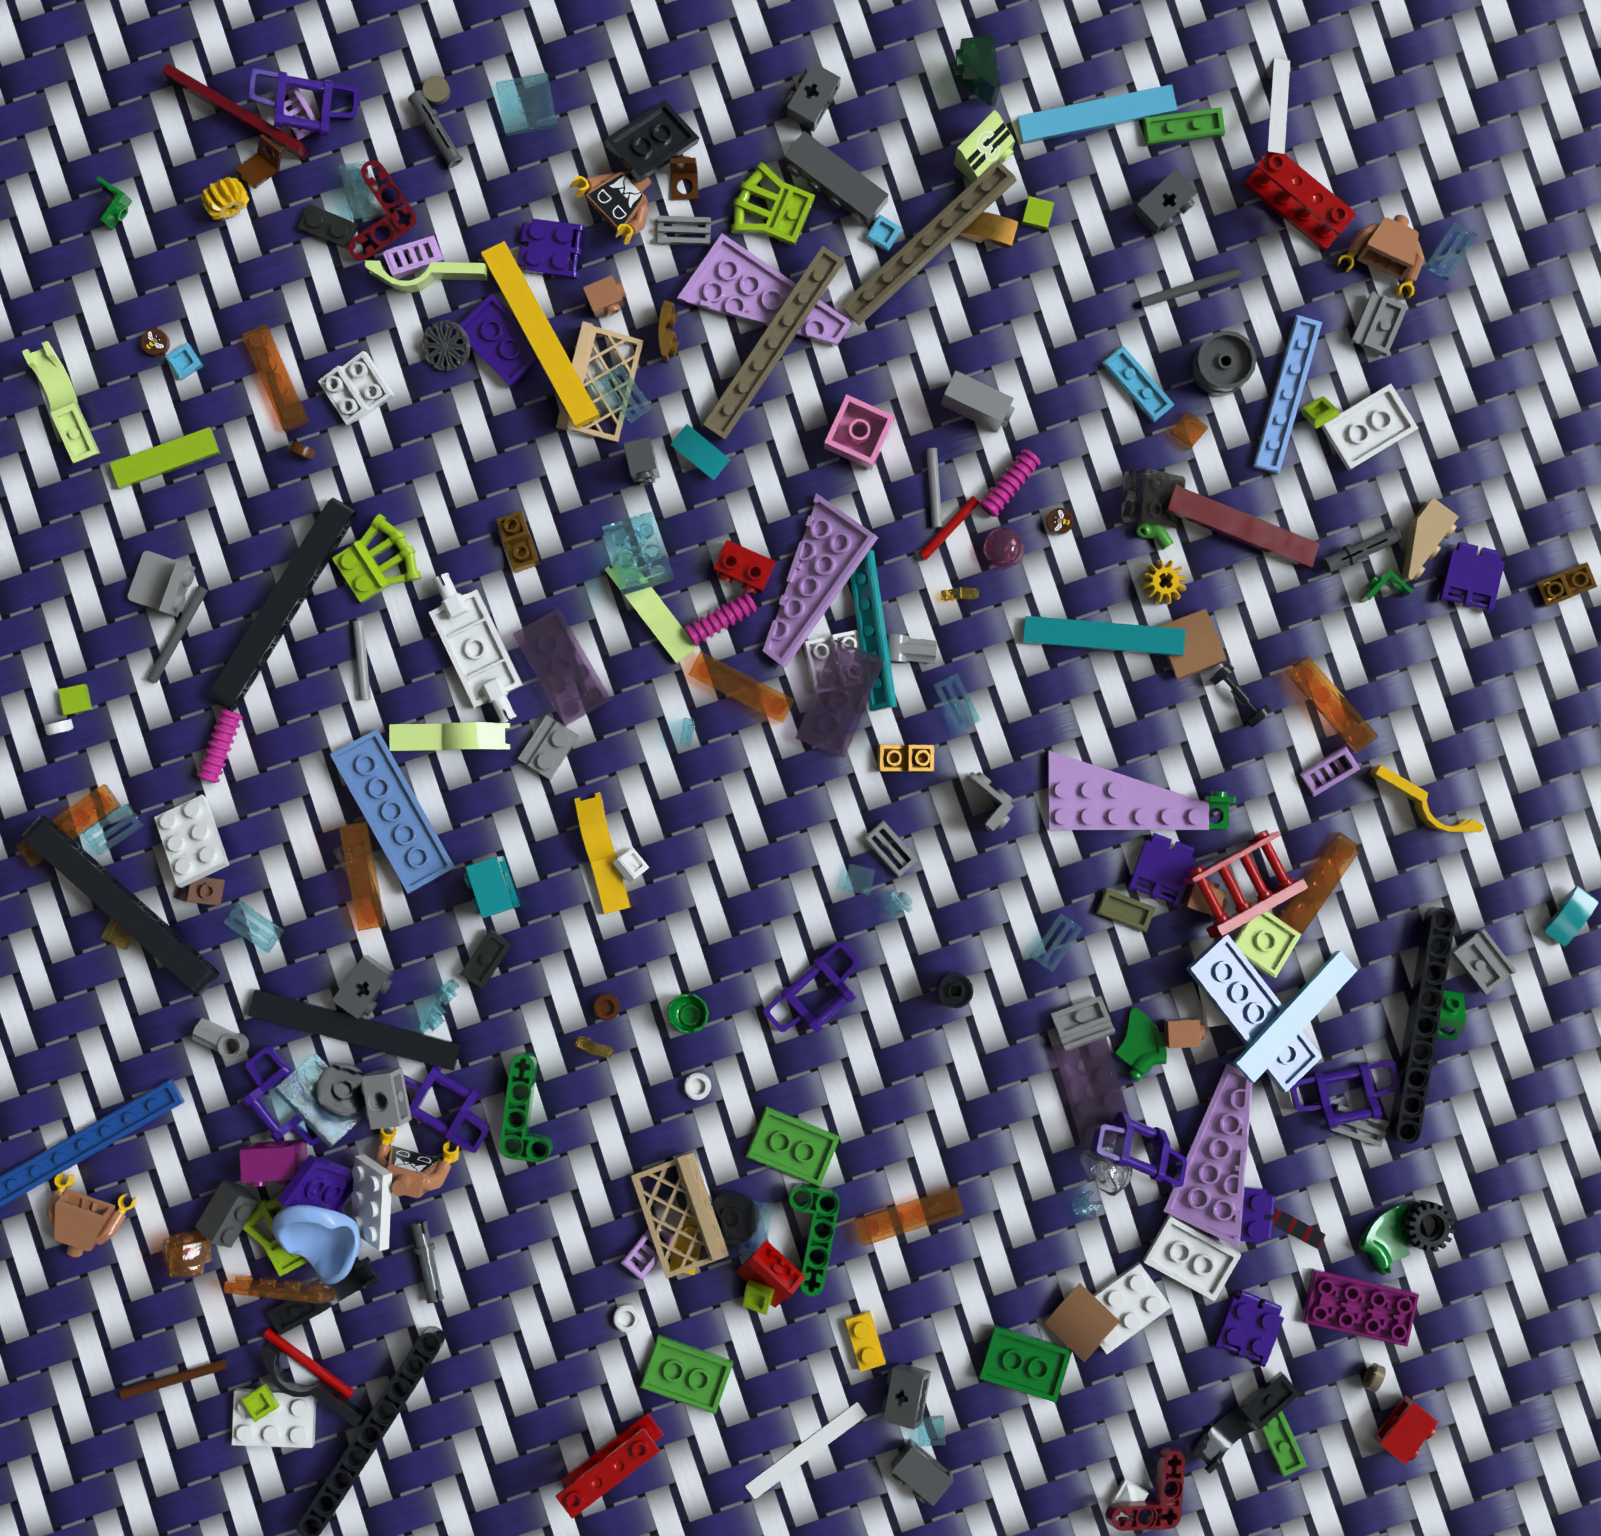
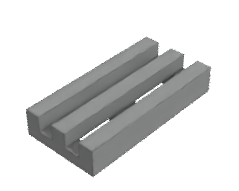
[657,216,711,246]
[864,820,918,878]
[1330,1104,1390,1147]

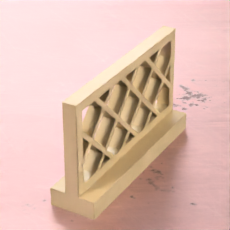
[556,321,644,443]
[631,1153,729,1279]

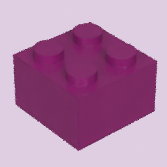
[239,1139,308,1187]

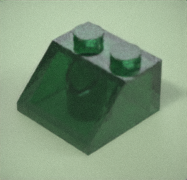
[954,35,1000,106]

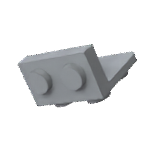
[128,551,195,617]
[966,771,1014,832]

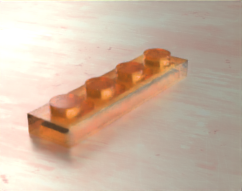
[242,324,310,432]
[688,651,795,724]
[1286,655,1378,754]
[16,784,121,867]
[339,821,386,931]
[1279,832,1362,935]
[854,1186,965,1246]
[224,1275,335,1304]

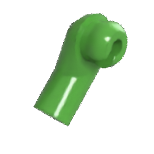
[1136,521,1174,550]

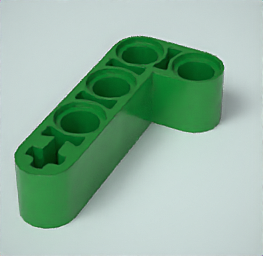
[499,1052,553,1162]
[789,1183,839,1296]

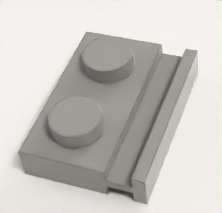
[1350,291,1408,356]
[518,715,580,780]
[1451,928,1517,995]
[1051,996,1115,1052]

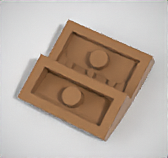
[1159,609,1227,680]
[1045,1283,1120,1362]

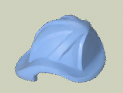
[272,1205,362,1284]

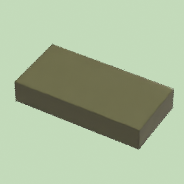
[1096,888,1156,932]

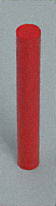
[918,496,979,561]

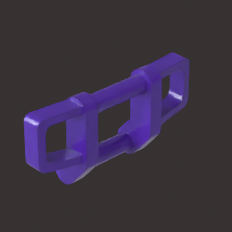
[249,68,359,137]
[763,941,859,1033]
[242,1046,336,1146]
[1290,1059,1400,1130]
[385,1066,490,1153]
[1091,1112,1187,1188]

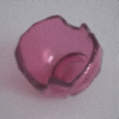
[983,528,1025,570]

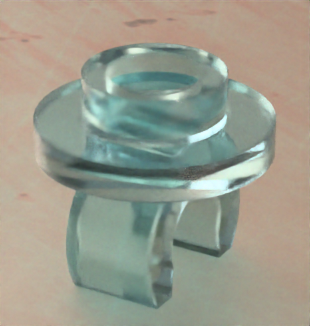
[884,890,913,917]
[1072,1190,1102,1220]

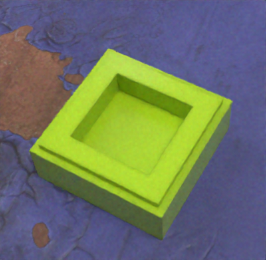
[1022,196,1054,230]
[1301,396,1339,429]
[58,684,92,716]
[741,1280,774,1315]
[241,1383,280,1422]

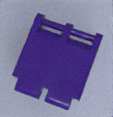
[517,218,585,279]
[1439,542,1505,613]
[1127,833,1197,908]
[1207,1186,1276,1243]
[1214,1290,1284,1367]

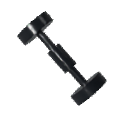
[1209,662,1272,728]

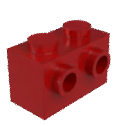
[714,540,776,594]
[1373,1395,1439,1465]

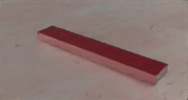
[162,64,308,160]
[1165,485,1320,569]

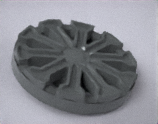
[421,320,470,371]

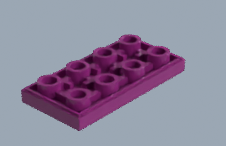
[1301,1268,1419,1347]

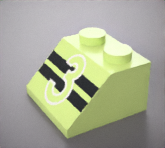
[954,110,1015,183]

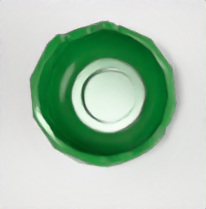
[667,994,709,1034]

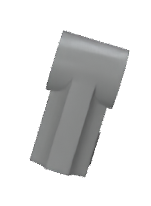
[886,634,937,664]
[192,1018,249,1059]

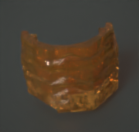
[162,1231,212,1277]

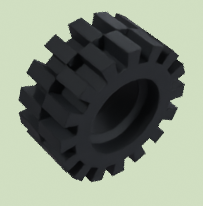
[1400,1200,1455,1252]

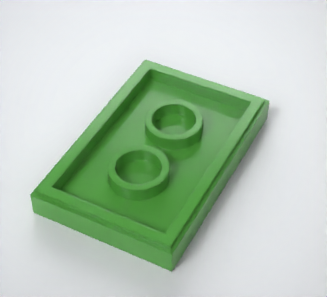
[746,1106,840,1187]
[640,1334,734,1414]

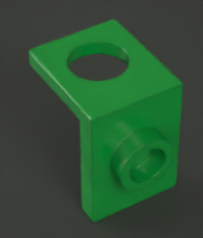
[96,176,132,230]
[1360,570,1413,602]
[1202,791,1236,830]
[1437,990,1467,1041]

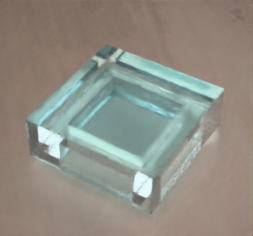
[680,718,696,746]
[844,864,875,896]
[917,1415,946,1447]

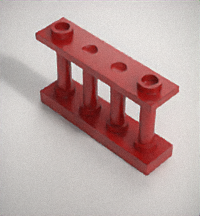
[1244,151,1357,251]
[1182,830,1308,938]
[556,1412,664,1519]

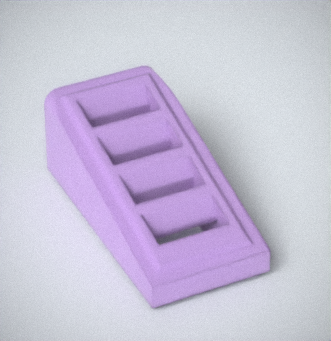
[270,86,317,141]
[383,235,444,280]
[1300,745,1360,797]
[621,1221,674,1280]

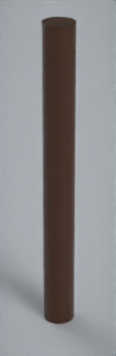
[120,1359,227,1400]

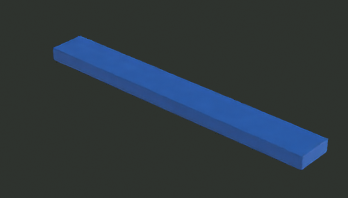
[0,1079,185,1208]

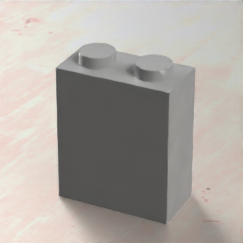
[941,371,1015,432]

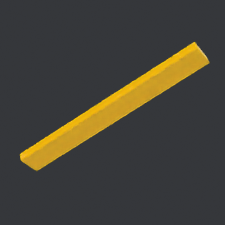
[481,241,600,429]

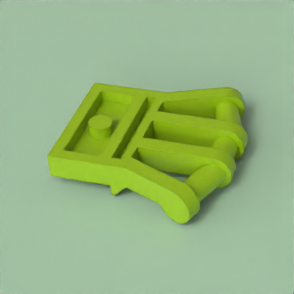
[731,162,815,246]
[332,514,422,604]
[243,1191,308,1276]

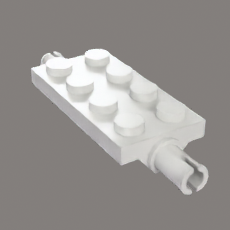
[429,573,523,724]

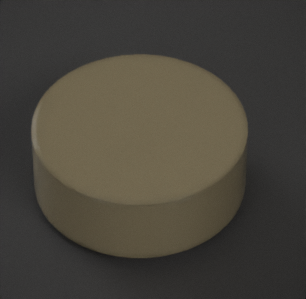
[423,76,450,105]
[1363,1363,1386,1392]

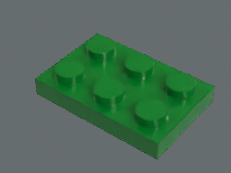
[979,1325,1072,1403]

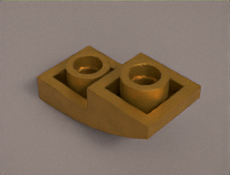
[959,212,1019,249]
[658,300,679,362]
[496,511,540,573]
[1536,562,1598,607]
[877,745,934,772]

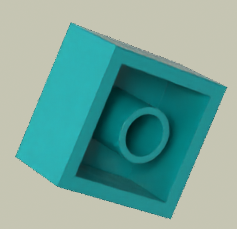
[464,856,520,918]

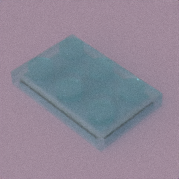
[602,511,674,595]
[274,1053,367,1148]

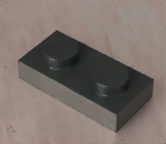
[298,204,359,250]
[460,929,513,989]

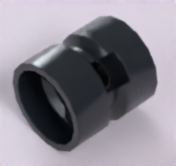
[936,971,974,1009]

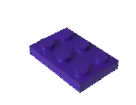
[454,293,539,388]
[277,1155,354,1213]

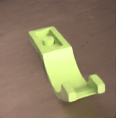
[365,260,489,293]
[22,341,100,463]
[604,554,698,664]
[389,722,510,751]

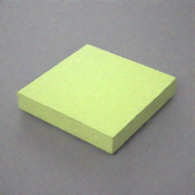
[1234,911,1302,979]

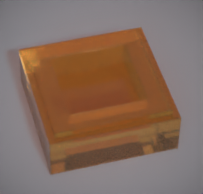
[1170,411,1208,449]

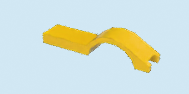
[1369,765,1485,832]
[574,792,631,914]

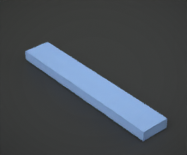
[1252,315,1322,475]

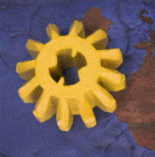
[201,177,249,220]
[1141,560,1187,605]

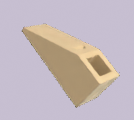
[1401,498,1459,583]

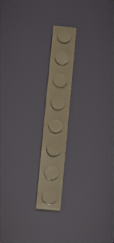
[841,160,1017,326]
[703,246,845,440]

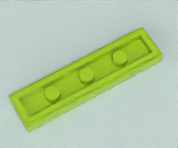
[110,427,220,489]

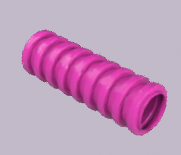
[979,449,1041,517]
[685,591,757,646]
[196,708,243,783]

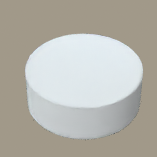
[44,719,74,735]
[684,1072,711,1100]
[613,1303,641,1332]

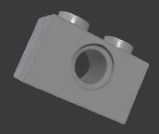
[361,1067,412,1130]

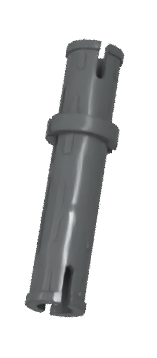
[408,90,463,168]
[1322,526,1402,573]
[410,1220,444,1303]

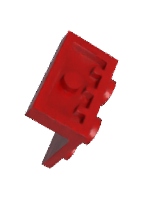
[737,1240,806,1308]

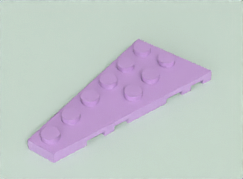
[677,233,852,346]
[763,493,879,668]
[1048,750,1209,830]
[1164,1064,1253,1247]

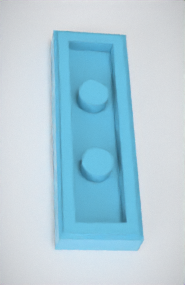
[1102,345,1175,423]

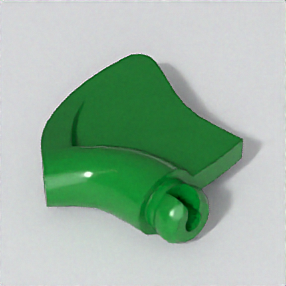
[1115,1008,1167,1082]
[1359,1204,1410,1275]

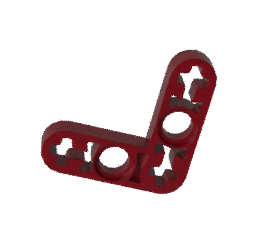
[349,160,416,260]
[1105,1447,1185,1531]

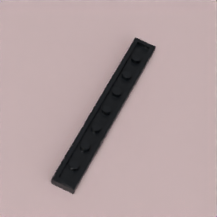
[248,989,462,1071]

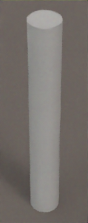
[926,448,942,528]
[353,620,371,700]

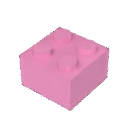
[824,394,895,470]

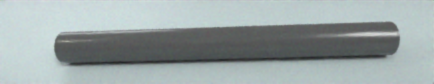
[1139,267,1243,308]
[147,585,208,683]

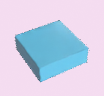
[866,215,902,252]
[165,343,203,380]

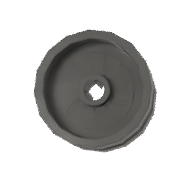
[1191,331,1257,397]

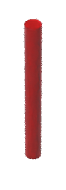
[262,1328,355,1400]

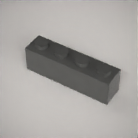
[785,131,888,227]

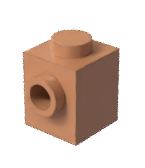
[583,275,626,318]
[1183,880,1227,916]

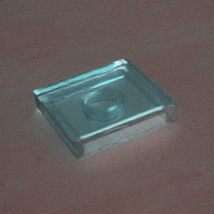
[496,73,558,136]

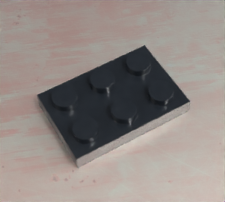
[604,100,699,183]

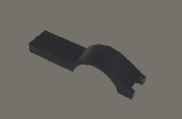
[267,1256,381,1336]
[260,1342,367,1427]
[1191,1371,1300,1474]

